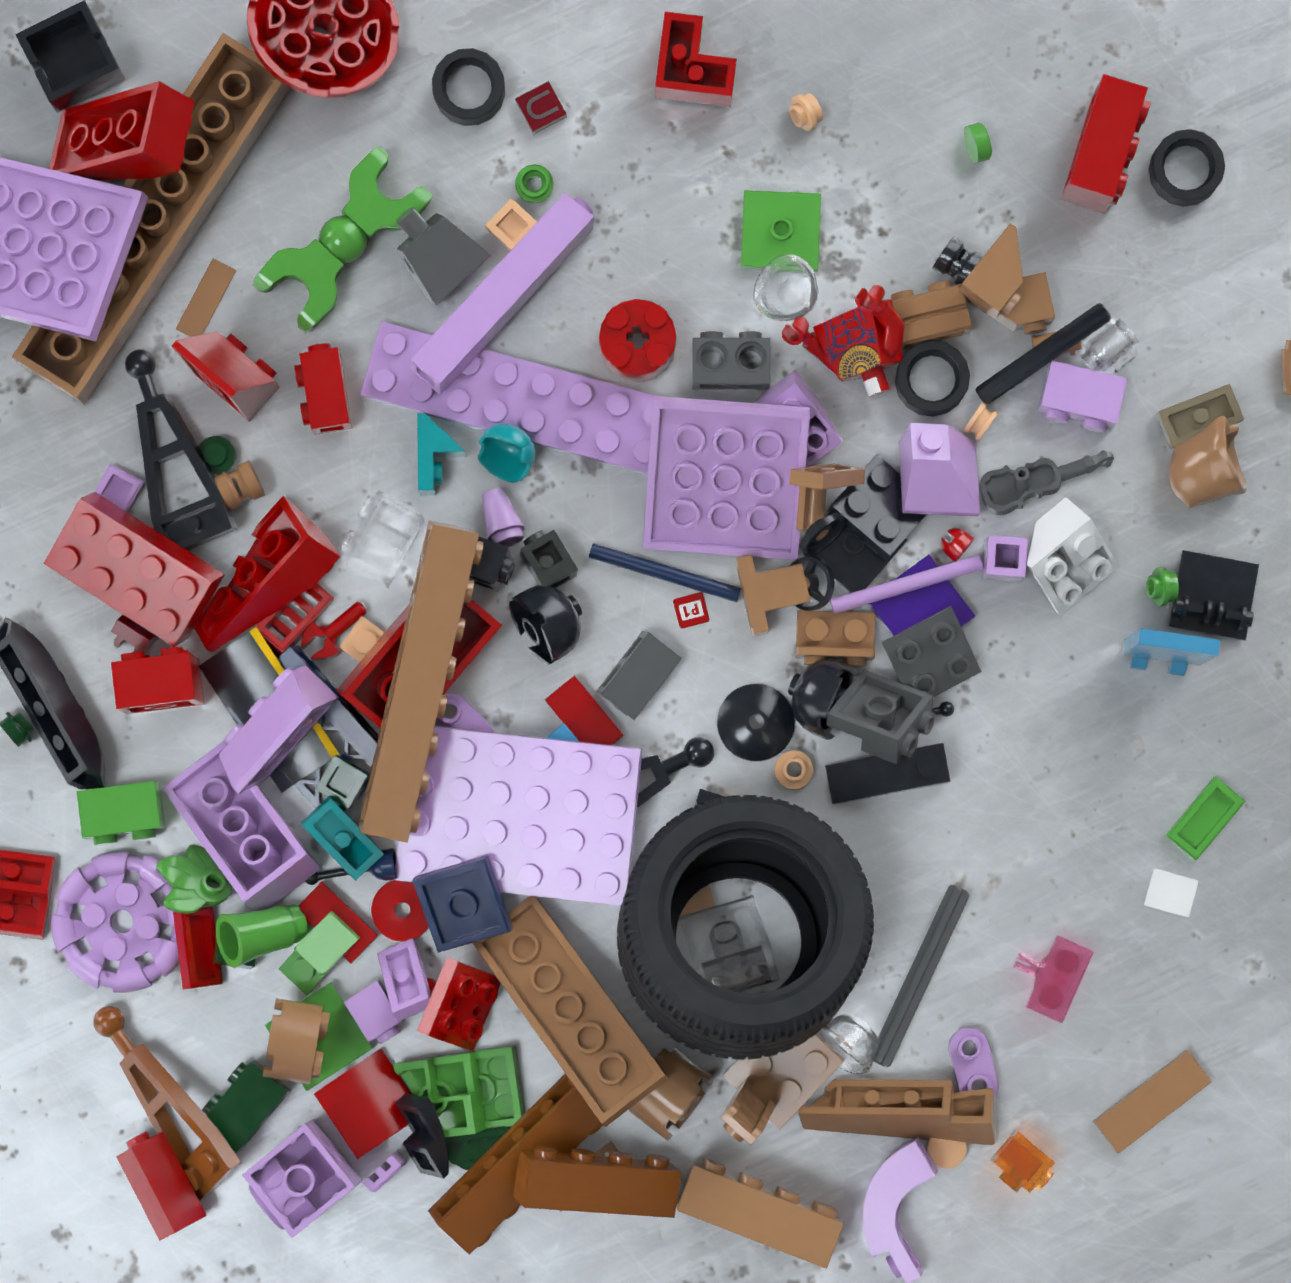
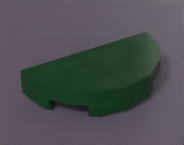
[445,1126,512,1170]

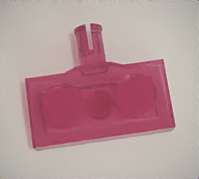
[1013,935,1094,1023]

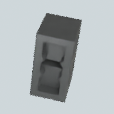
[692,331,771,390]

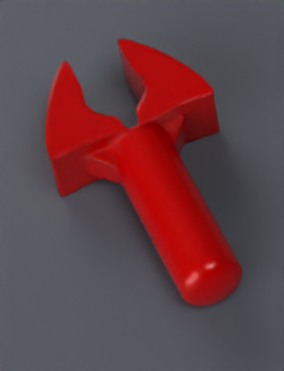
[301,602,367,660]

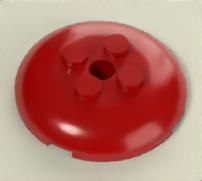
[246,0,400,98]

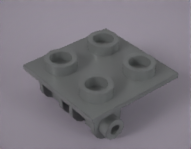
[881,606,982,697]

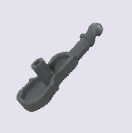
[980,450,1114,515]

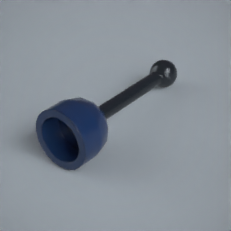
[305,848,398,885]

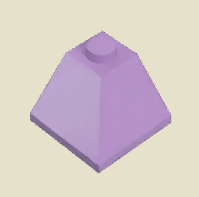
[899,423,980,516]

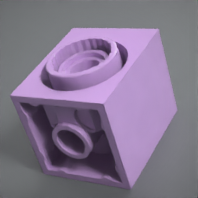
[242,1119,363,1238]

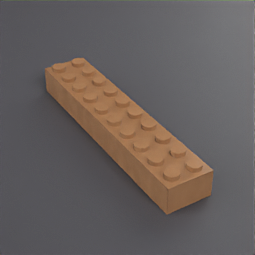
[12,33,290,405]

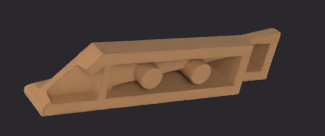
[798,1079,996,1145]

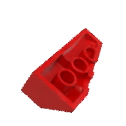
[194,496,341,653]

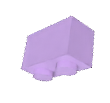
[1037,360,1128,432]

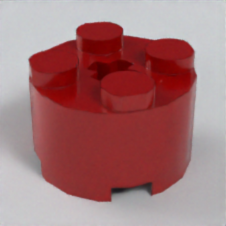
[599,299,677,383]

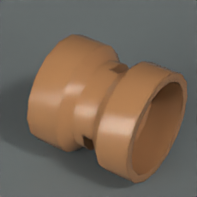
[214,460,265,511]

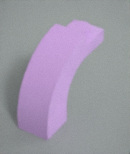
[862,1136,938,1283]

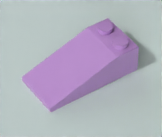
[162,741,321,911]

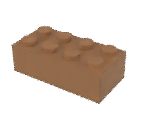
[676,1157,844,1269]

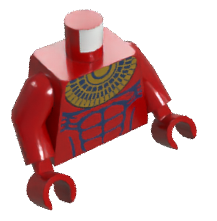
[782,285,905,397]

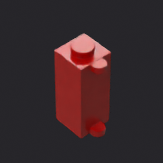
[116,1131,207,1241]

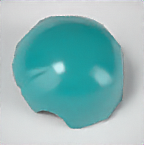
[478,423,536,483]

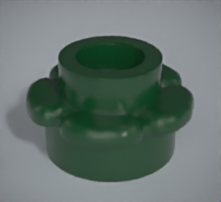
[0,712,34,747]

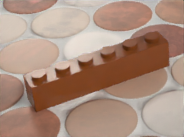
[428,1073,602,1255]

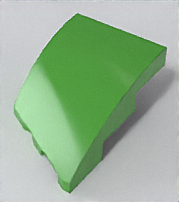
[393,1045,526,1137]

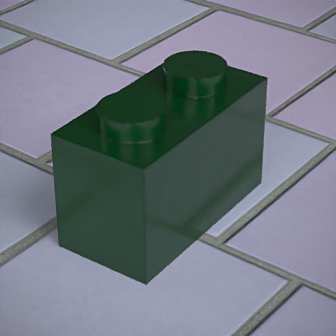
[202,1060,291,1153]

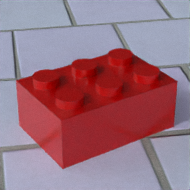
[1060,74,1151,214]

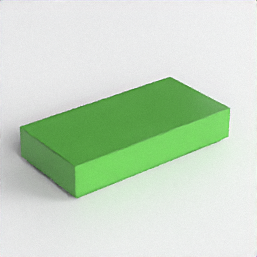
[1165,776,1246,861]

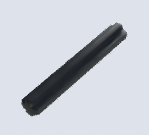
[975,303,1111,404]

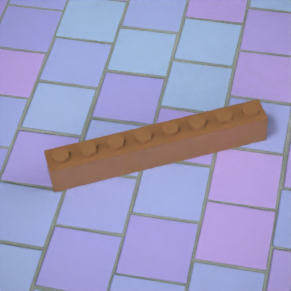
[358,520,483,843]

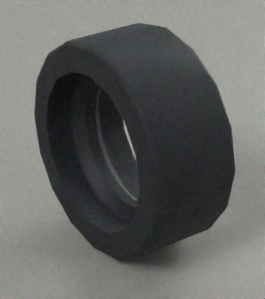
[432,48,505,126]
[1148,129,1225,207]
[895,340,970,417]

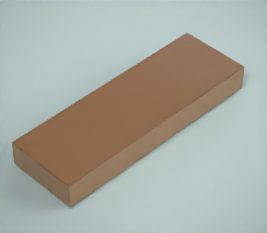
[1093,1050,1212,1154]

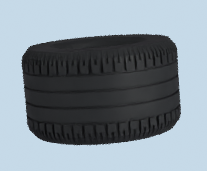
[617,795,874,1060]

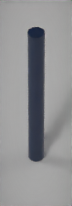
[589,543,741,603]

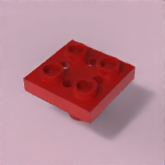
[417,957,501,1051]

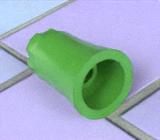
[216,904,308,968]

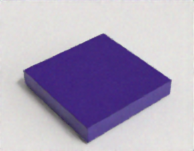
[868,554,975,637]

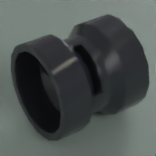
[932,236,983,285]

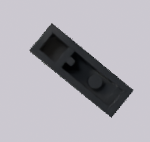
[825,743,951,804]

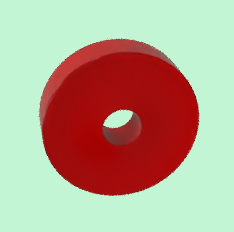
[371,880,429,942]

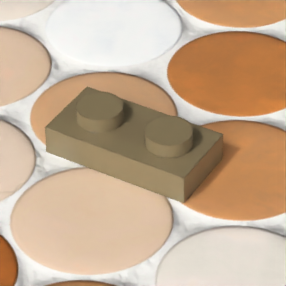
[1156,384,1244,449]

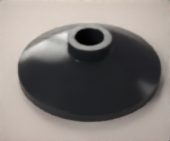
[717,684,795,762]

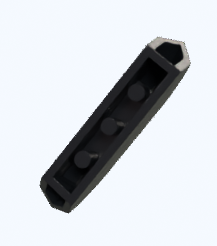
[0,617,105,790]

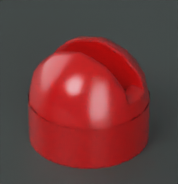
[940,528,975,562]

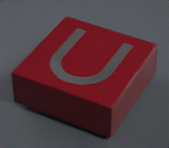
[515,81,567,135]

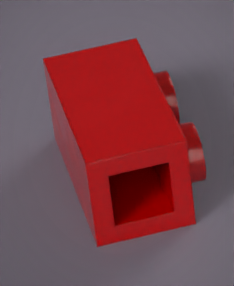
[294,343,353,435]

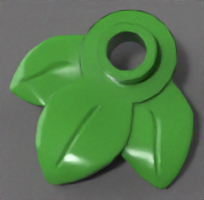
[156,845,232,914]

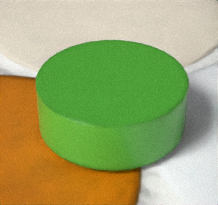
[964,123,992,163]

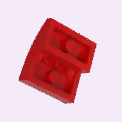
[0,850,55,940]
[314,1048,412,1160]

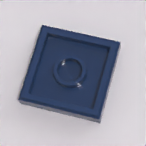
[412,855,513,953]

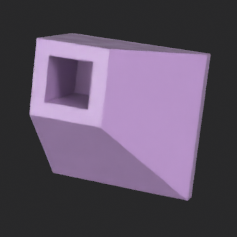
[755,370,843,467]

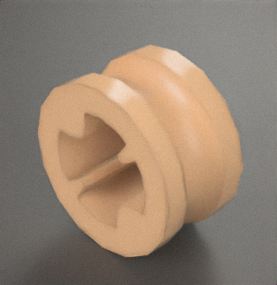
[963,402,999,441]

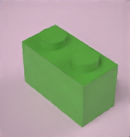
[76,781,165,846]

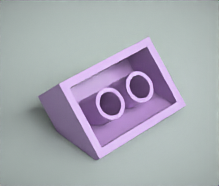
[219,665,339,794]

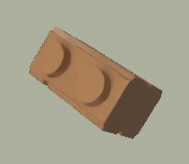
[890,280,972,350]

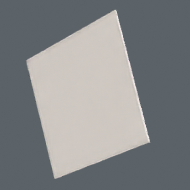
[1144,868,1199,918]

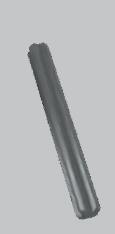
[870,885,970,1067]

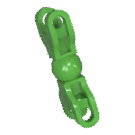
[253,146,433,333]

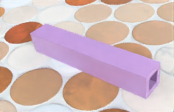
[410,193,594,395]

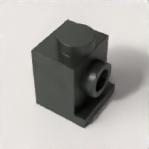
[520,530,578,588]

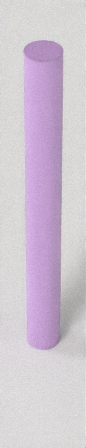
[830,555,983,614]

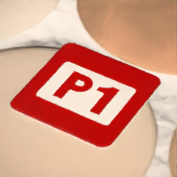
[673,592,710,629]

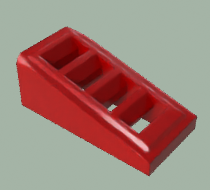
[253,584,334,659]

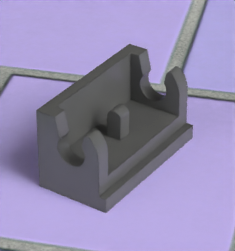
[596,631,682,720]

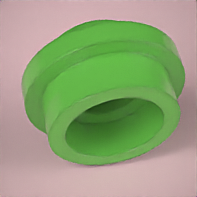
[515,164,554,203]
[1146,567,1179,606]

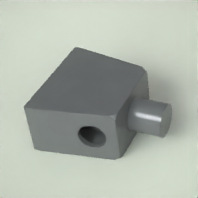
[396,207,490,305]

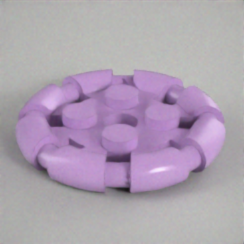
[51,851,179,993]

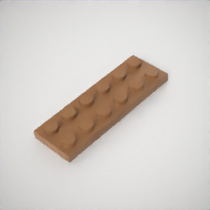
[472,896,669,1127]

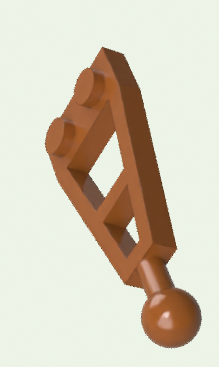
[93,1006,241,1201]

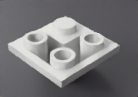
[1027,497,1119,616]

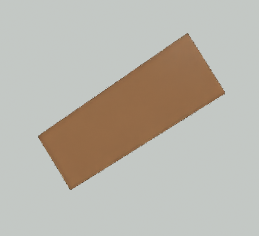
[176,258,236,337]

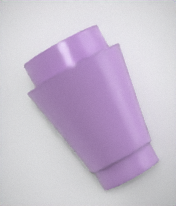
[481,488,524,547]

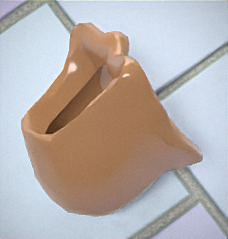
[1169,416,1247,508]

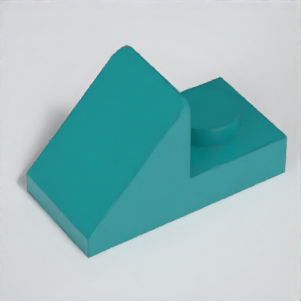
[417,413,466,496]
[301,796,384,881]

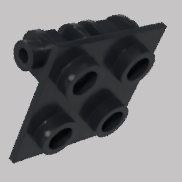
[1169,550,1259,641]

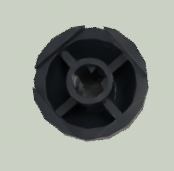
[509,585,582,665]
[788,660,860,740]

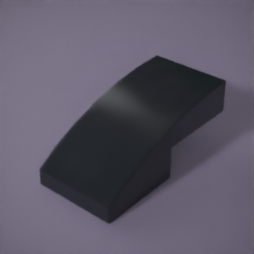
[395,1093,449,1179]

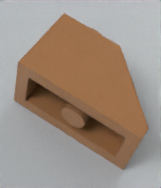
[959,223,1023,319]
[967,272,1055,335]

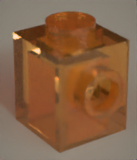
[990,1130,1055,1193]

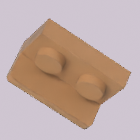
[795,610,875,667]

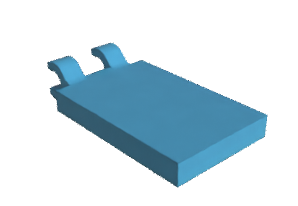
[1122,628,1221,676]

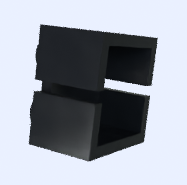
[15,0,125,113]

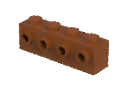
[513,1146,682,1218]

